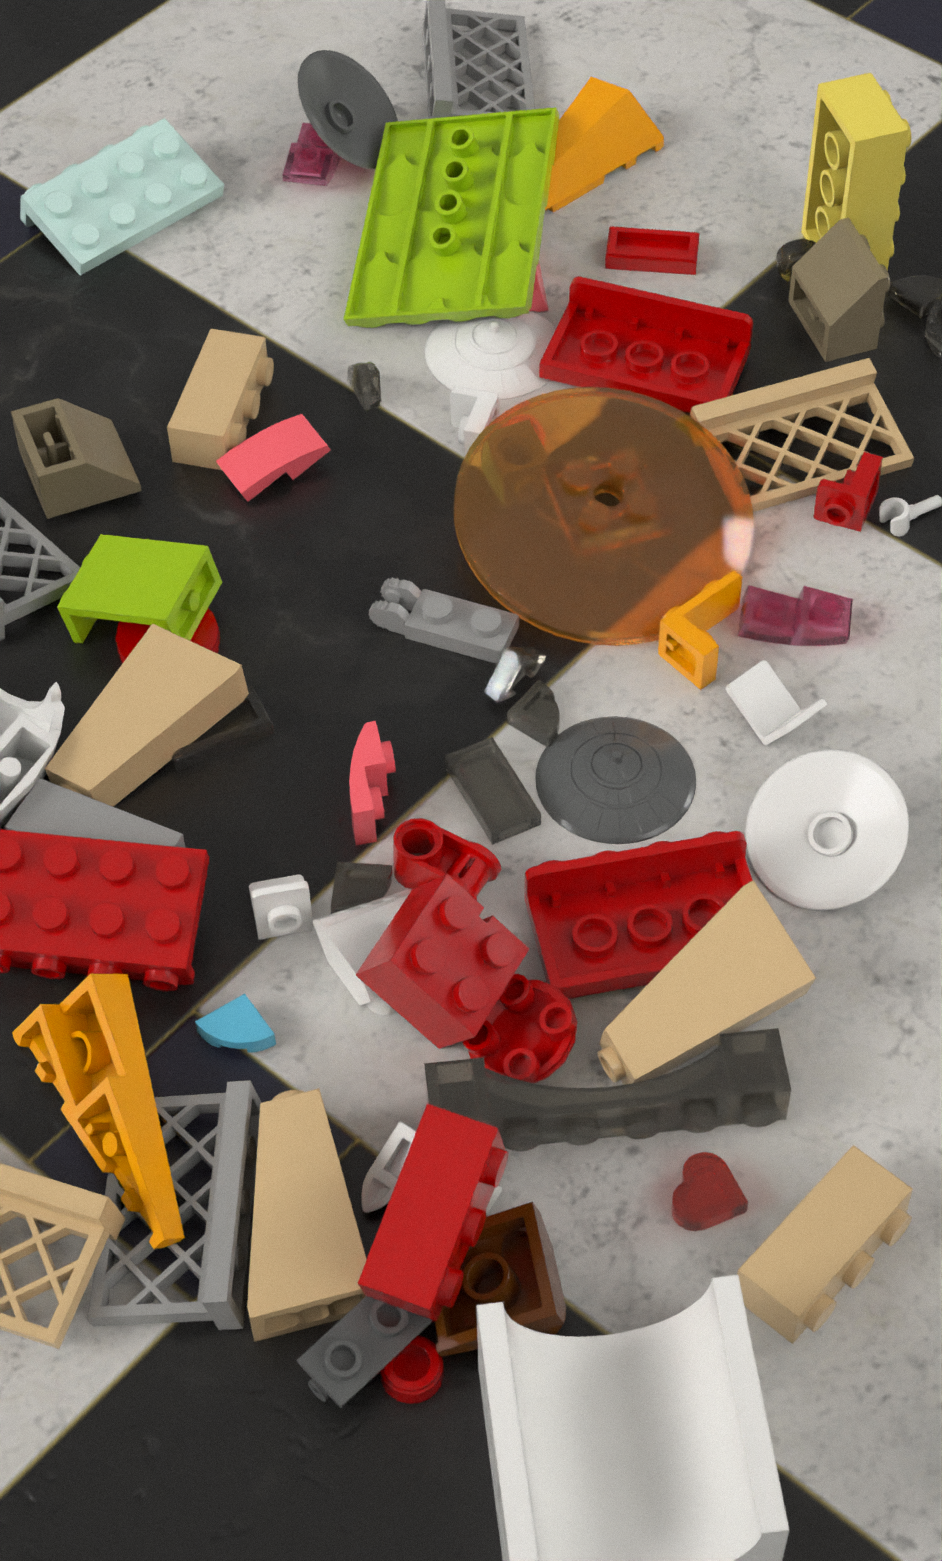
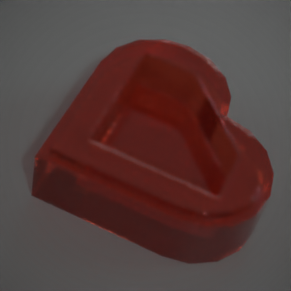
[671,1152,748,1231]

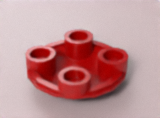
[462,974,578,1087]

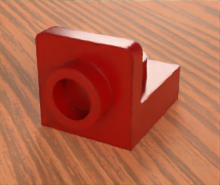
[813,452,883,532]

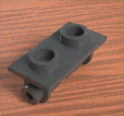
[297,1296,433,1408]

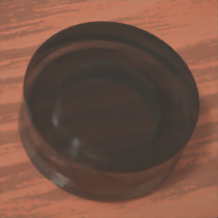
[776,239,816,282]

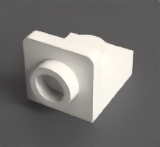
[450,386,500,469]

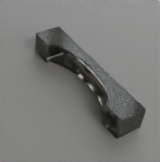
[424,1028,791,1151]

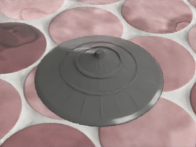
[298,50,398,169]
[535,716,696,844]

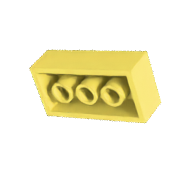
[801,72,911,271]

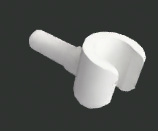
[879,495,942,537]

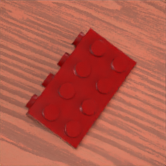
[539,276,753,413]
[0,829,210,991]
[525,831,753,999]

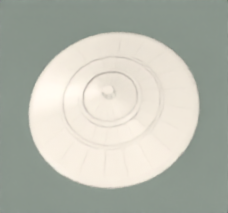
[425,311,556,400]
[745,749,909,910]

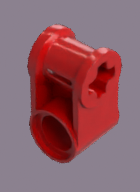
[393,818,502,901]

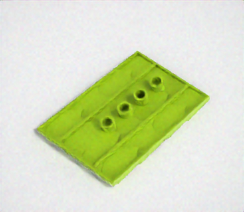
[343,107,560,328]

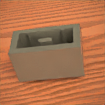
[788,217,890,362]
[11,398,141,519]

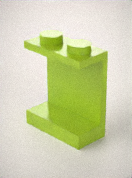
[57,534,222,643]

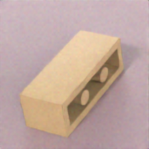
[167,329,274,470]
[737,1145,913,1344]

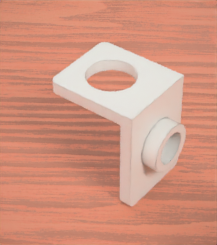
[726,660,827,746]
[249,875,314,940]

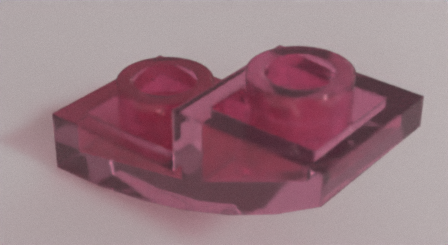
[282,123,341,186]
[738,585,853,646]

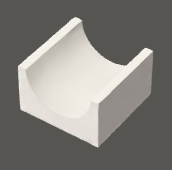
[477,1275,789,1561]

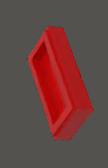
[605,226,700,275]

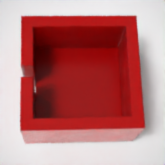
[356,874,529,1049]

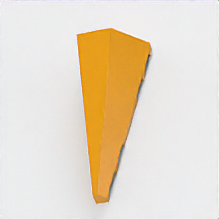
[545,77,664,213]
[12,974,185,1249]

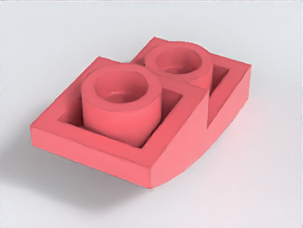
[216,414,331,502]
[349,721,396,846]

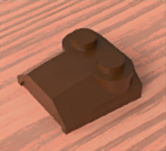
[435,1201,566,1357]

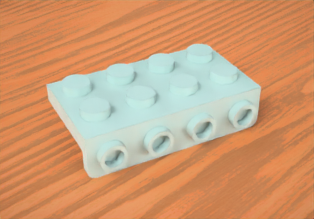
[20,118,224,276]

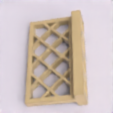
[686,358,914,518]
[0,1163,126,1349]

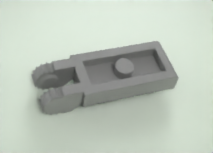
[368,577,519,664]

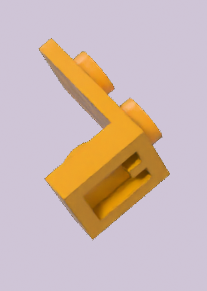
[658,570,743,690]

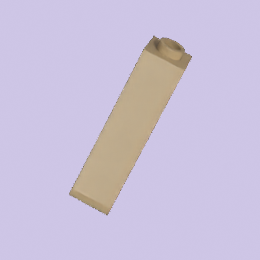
[45,624,249,807]
[597,880,816,1094]
[247,1088,367,1342]

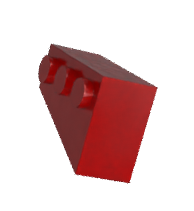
[357,1104,508,1321]

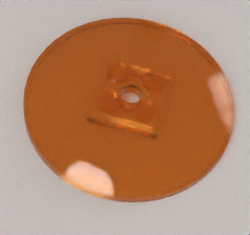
[454,387,754,646]

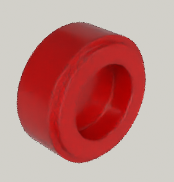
[380,1336,444,1404]

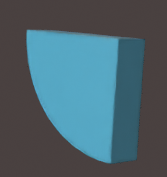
[195,994,276,1052]

